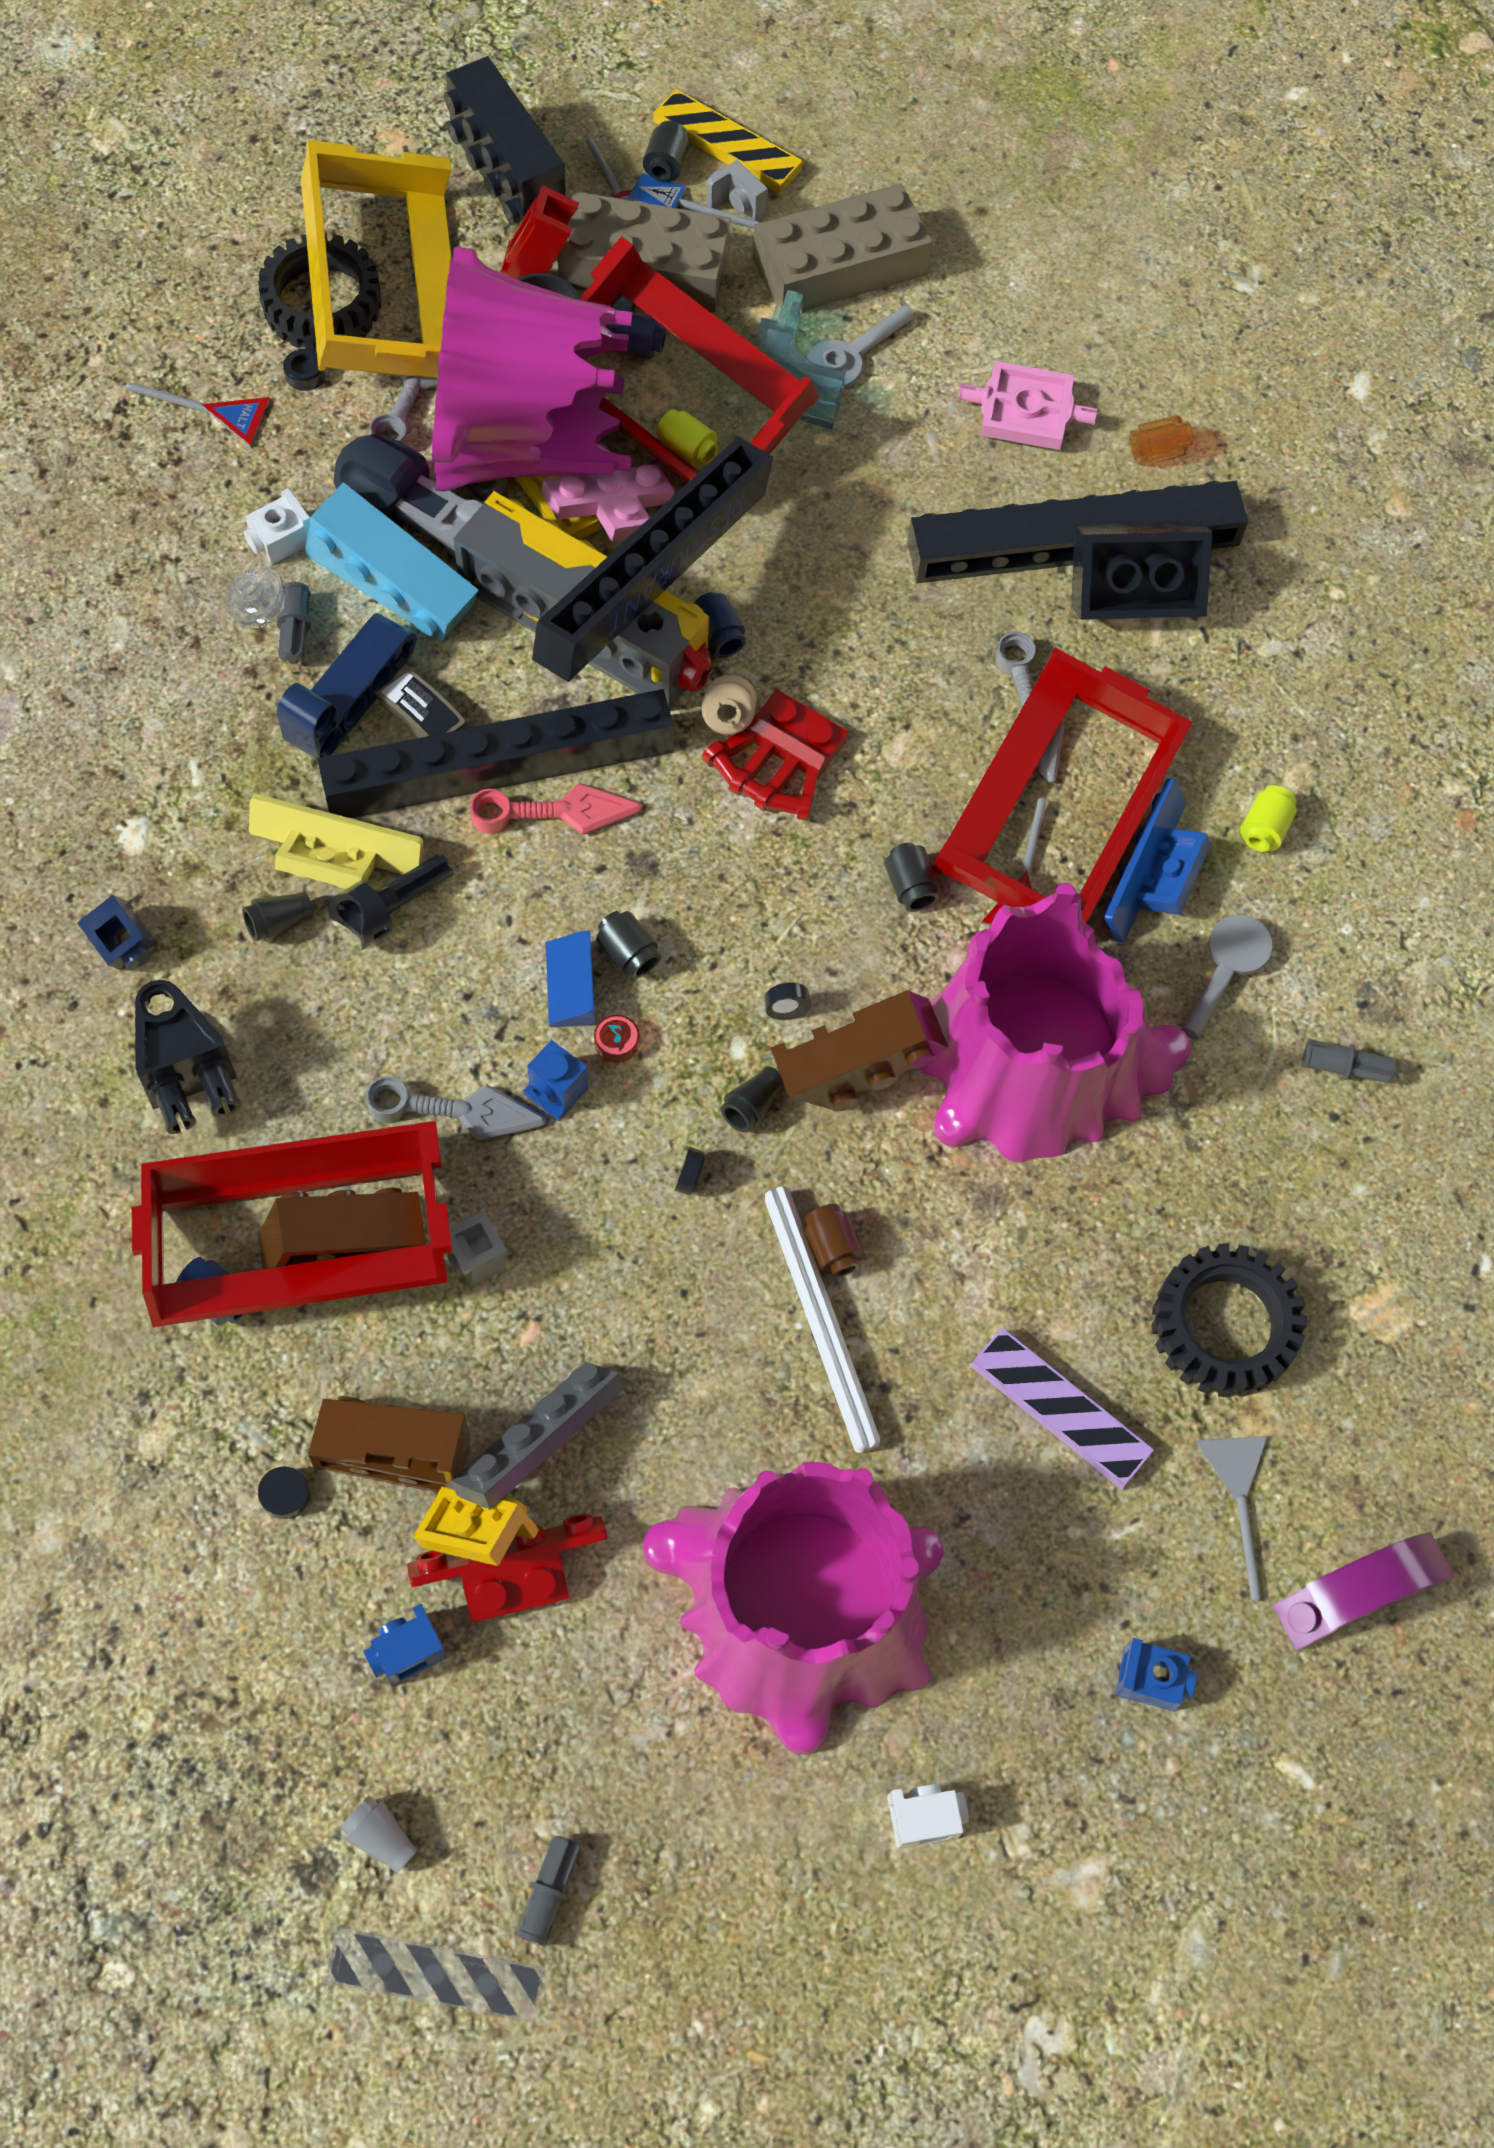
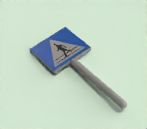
[628,173,760,229]

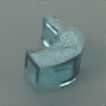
[758,290,846,429]

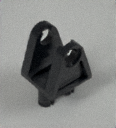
[135,980,241,1134]

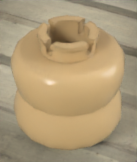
[702,675,757,735]

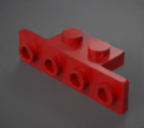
[407,1514,608,1623]

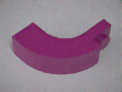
[1273,1532,1455,1651]

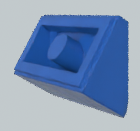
[545,930,595,1027]

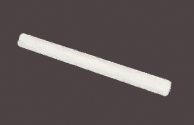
[765,1186,880,1453]

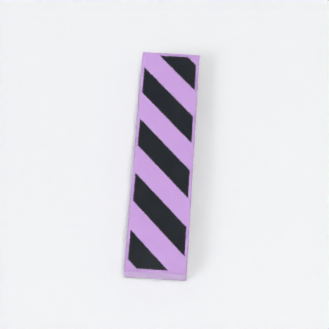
[970,1328,1154,1490]

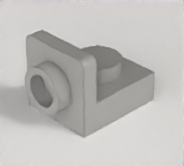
[707,160,768,221]

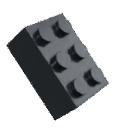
[1071,521,1212,620]

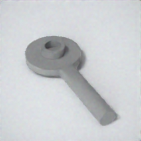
[806,305,914,391]
[1182,915,1272,1039]

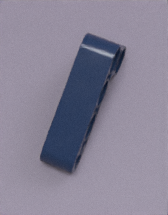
[277,613,417,759]

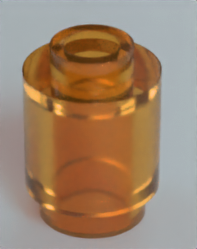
[1129,415,1194,465]

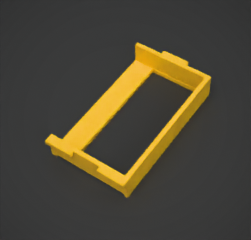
[301,140,452,378]

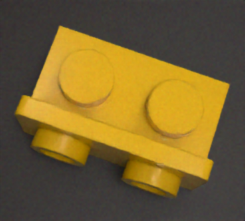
[413,1487,539,1566]

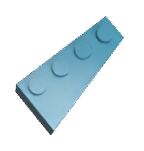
[304,482,479,643]

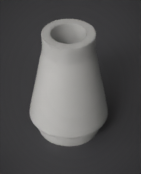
[340,1795,418,1874]

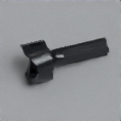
[327,855,453,950]

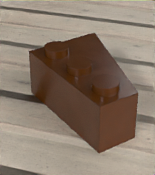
[771,990,948,1112]
[258,1187,426,1269]
[308,1396,471,1493]

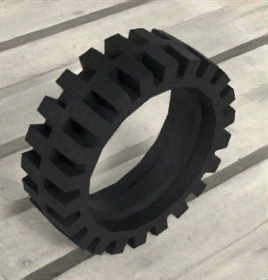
[258,233,381,351]

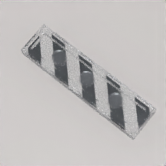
[324,1927,545,2023]

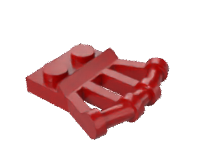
[702,689,849,821]

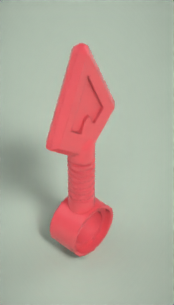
[470,783,642,835]

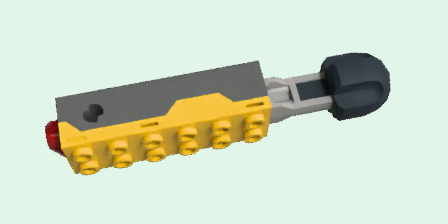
[334,434,713,709]

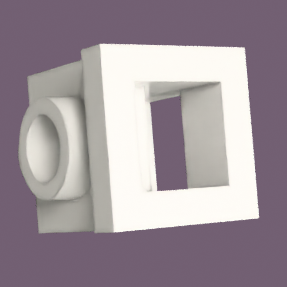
[244,488,310,566]
[887,1784,969,1850]

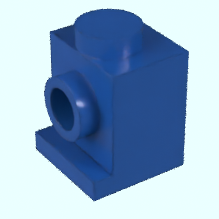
[523,1039,588,1121]
[363,1604,447,1686]
[1115,1638,1197,1712]

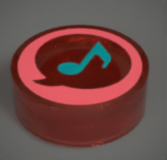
[594,1015,640,1063]

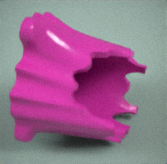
[432,247,632,492]
[920,883,1191,1162]
[643,1462,943,1755]

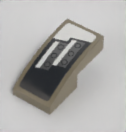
[375,668,469,739]

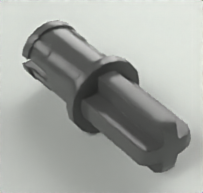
[277,582,311,664]
[1302,1038,1397,1083]
[514,1836,581,1947]

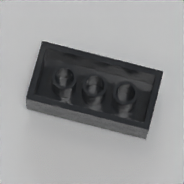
[444,56,566,227]

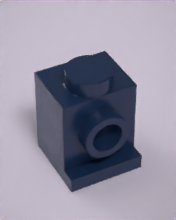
[77,895,157,970]

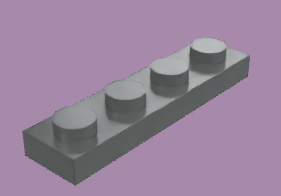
[451,1362,625,1510]

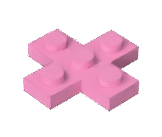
[541,443,674,542]

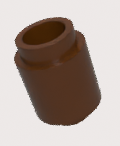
[805,1204,865,1278]

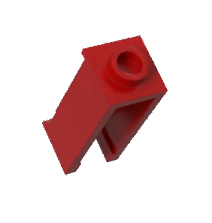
[500,185,579,279]

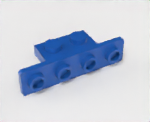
[1104,778,1211,943]

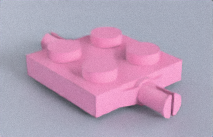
[958,361,1098,450]

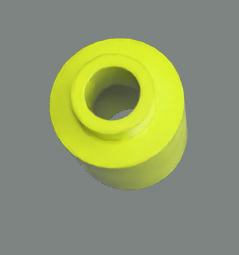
[656,409,719,468]
[1240,785,1297,852]

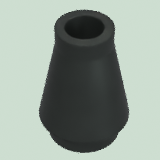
[242,891,314,942]
[721,1066,784,1133]

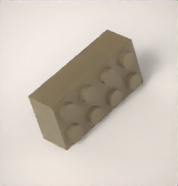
[753,183,933,317]
[557,191,731,312]

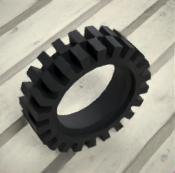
[1151,1243,1307,1397]

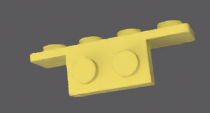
[249,794,423,889]

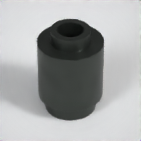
[643,121,689,181]
[884,842,940,912]
[596,911,661,979]

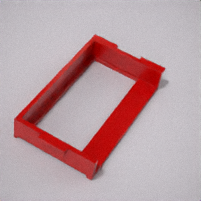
[579,236,820,484]
[932,647,1193,923]
[131,1121,453,1328]

